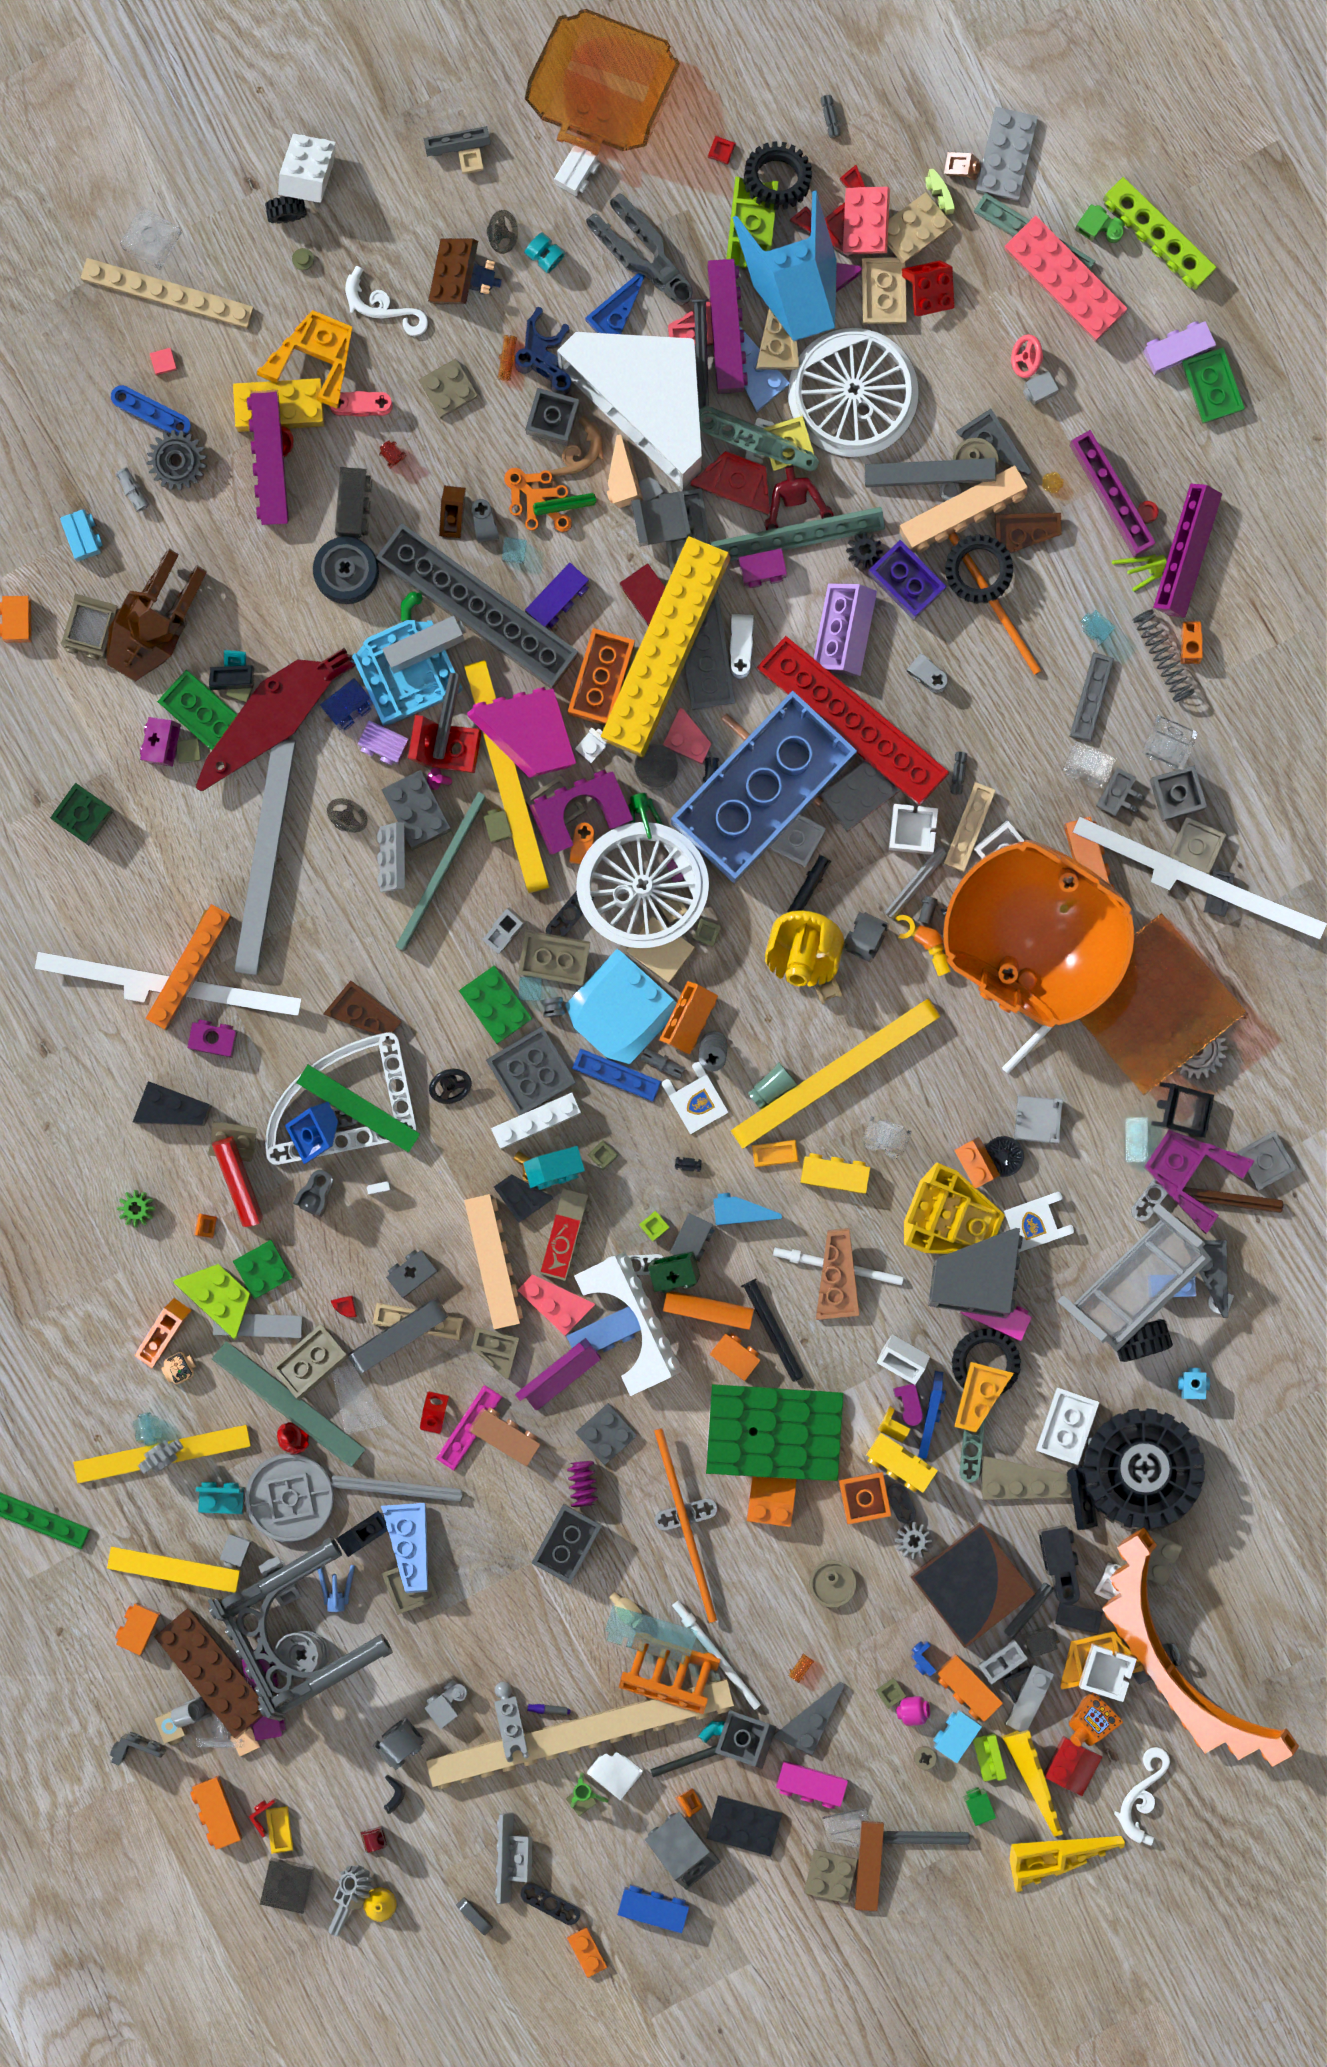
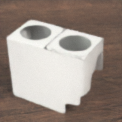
[587,1752,643,1800]

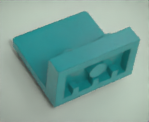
[196,1482,244,1514]

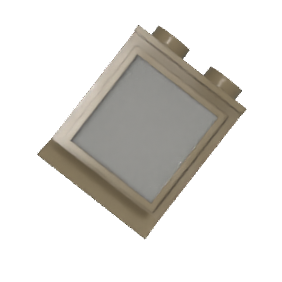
[60,593,119,661]

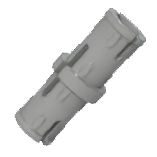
[115,467,149,512]

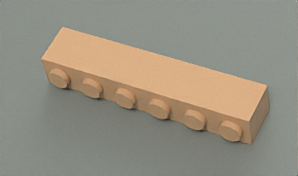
[899,466,1028,553]
[464,1194,523,1330]

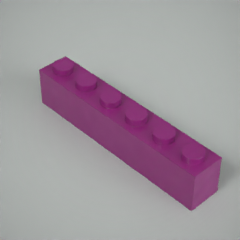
[707,259,748,394]
[247,390,289,525]
[1069,430,1156,558]
[1153,483,1222,618]

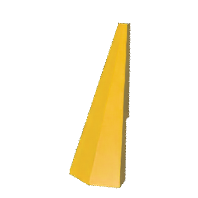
[1001,1730,1063,1837]
[1009,1836,1125,1892]

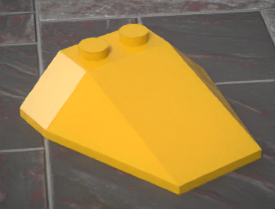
[904,1162,1005,1254]

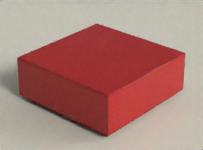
[708,136,736,165]

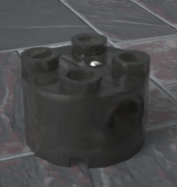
[634,744,678,791]

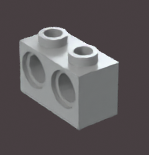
[978,1640,1028,1685]

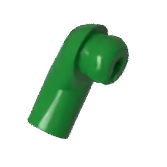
[401,591,423,622]

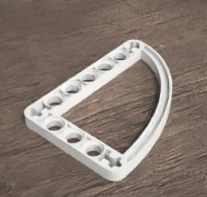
[265,1032,416,1165]

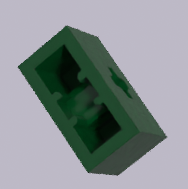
[648,1251,701,1293]

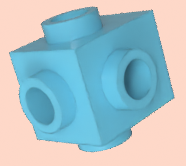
[1178,1368,1210,1399]

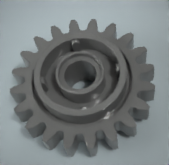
[146,430,207,490]
[1166,1019,1227,1080]

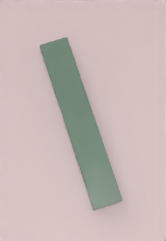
[974,193,1096,270]

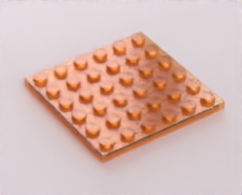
[1079,913,1246,1096]

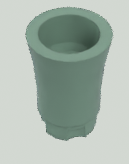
[748,1062,798,1109]

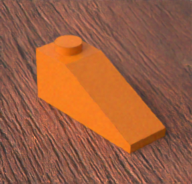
[134,1298,192,1368]

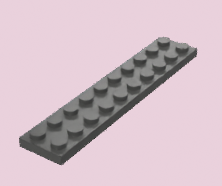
[659,488,735,710]

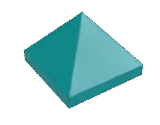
[224,650,246,667]

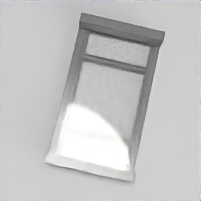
[1057,1203,1212,1352]

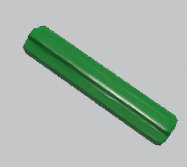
[533,493,596,516]

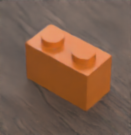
[0,596,32,643]
[954,1137,1000,1189]
[709,1332,760,1381]
[115,1603,161,1655]

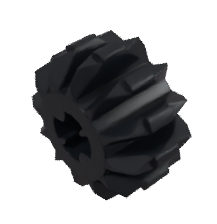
[846,532,883,570]

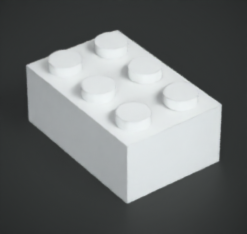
[278,134,336,203]

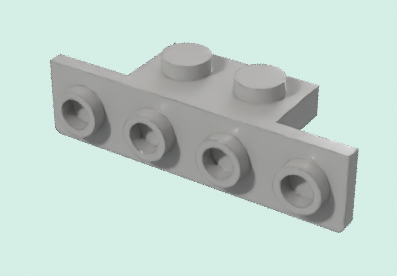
[495,1812,533,1904]

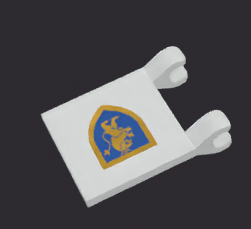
[661,1062,728,1134]
[1004,1192,1074,1252]

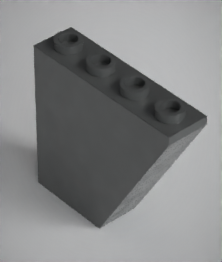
[928,1228,1023,1318]

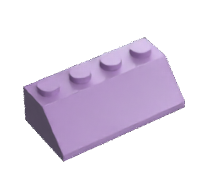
[813,584,877,676]

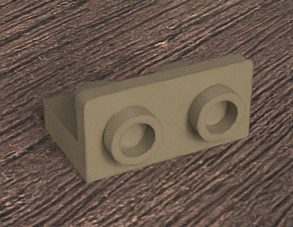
[208,1121,257,1162]

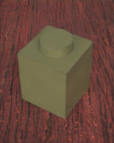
[483,808,512,844]

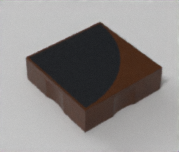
[909,1522,1035,1648]

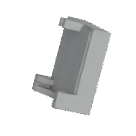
[1014,1096,1063,1144]

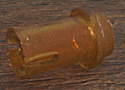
[788,1654,814,1683]

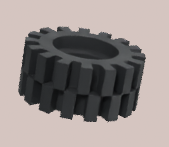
[265,196,307,224]

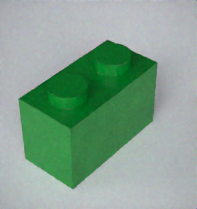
[963,1787,996,1826]

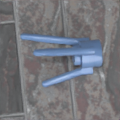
[318,1565,355,1612]

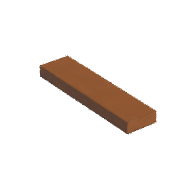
[855,1821,884,1911]

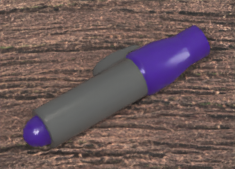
[527,1704,571,1716]

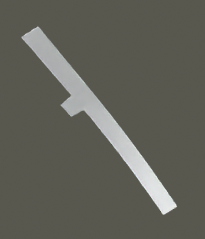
[1073,817,1327,939]
[35,952,301,1015]

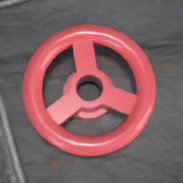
[1011,334,1043,378]

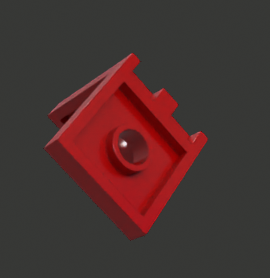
[408,715,482,773]

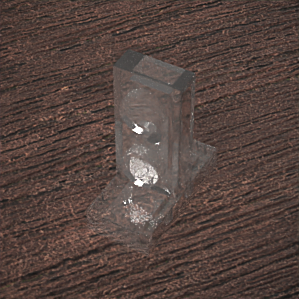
[196,1713,245,1748]

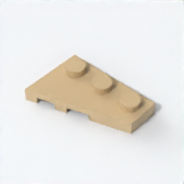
[755,309,799,370]

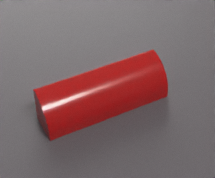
[212,1136,263,1227]

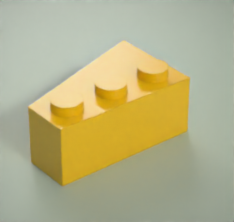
[865,1433,938,1492]

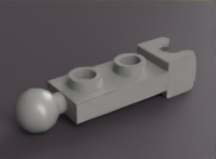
[494,1682,529,1762]

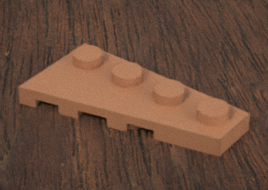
[816,1228,860,1320]

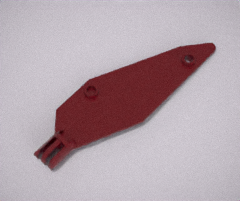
[196,648,356,791]

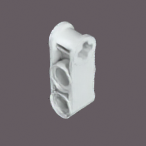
[730,614,754,679]

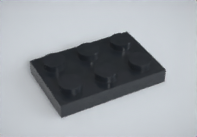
[706,1795,783,1857]

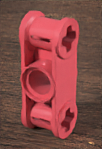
[329,391,393,417]

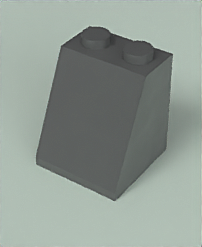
[644,1812,721,1890]

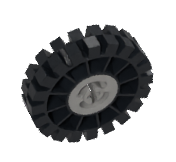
[1082,1408,1205,1532]

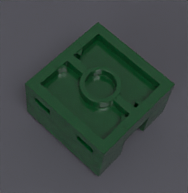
[50,782,114,846]

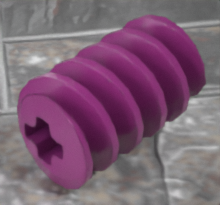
[567,1461,598,1507]

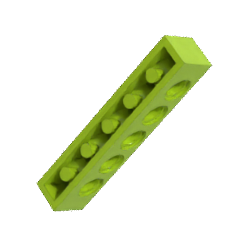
[1103,177,1216,290]

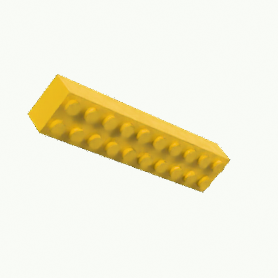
[600,536,731,758]

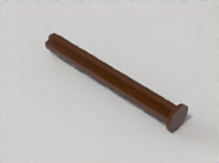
[1173,1187,1284,1213]

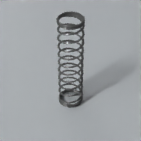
[1132,609,1195,702]

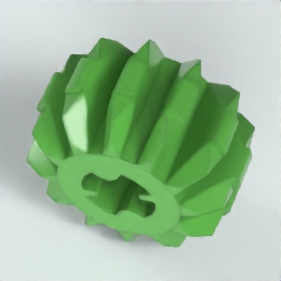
[117,1190,155,1228]

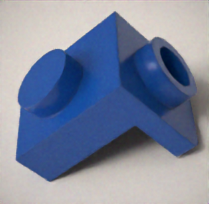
[911,1641,936,1676]

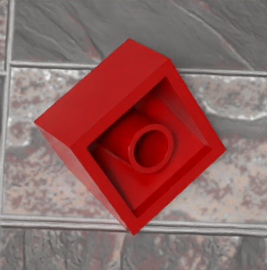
[1043,1736,1102,1796]

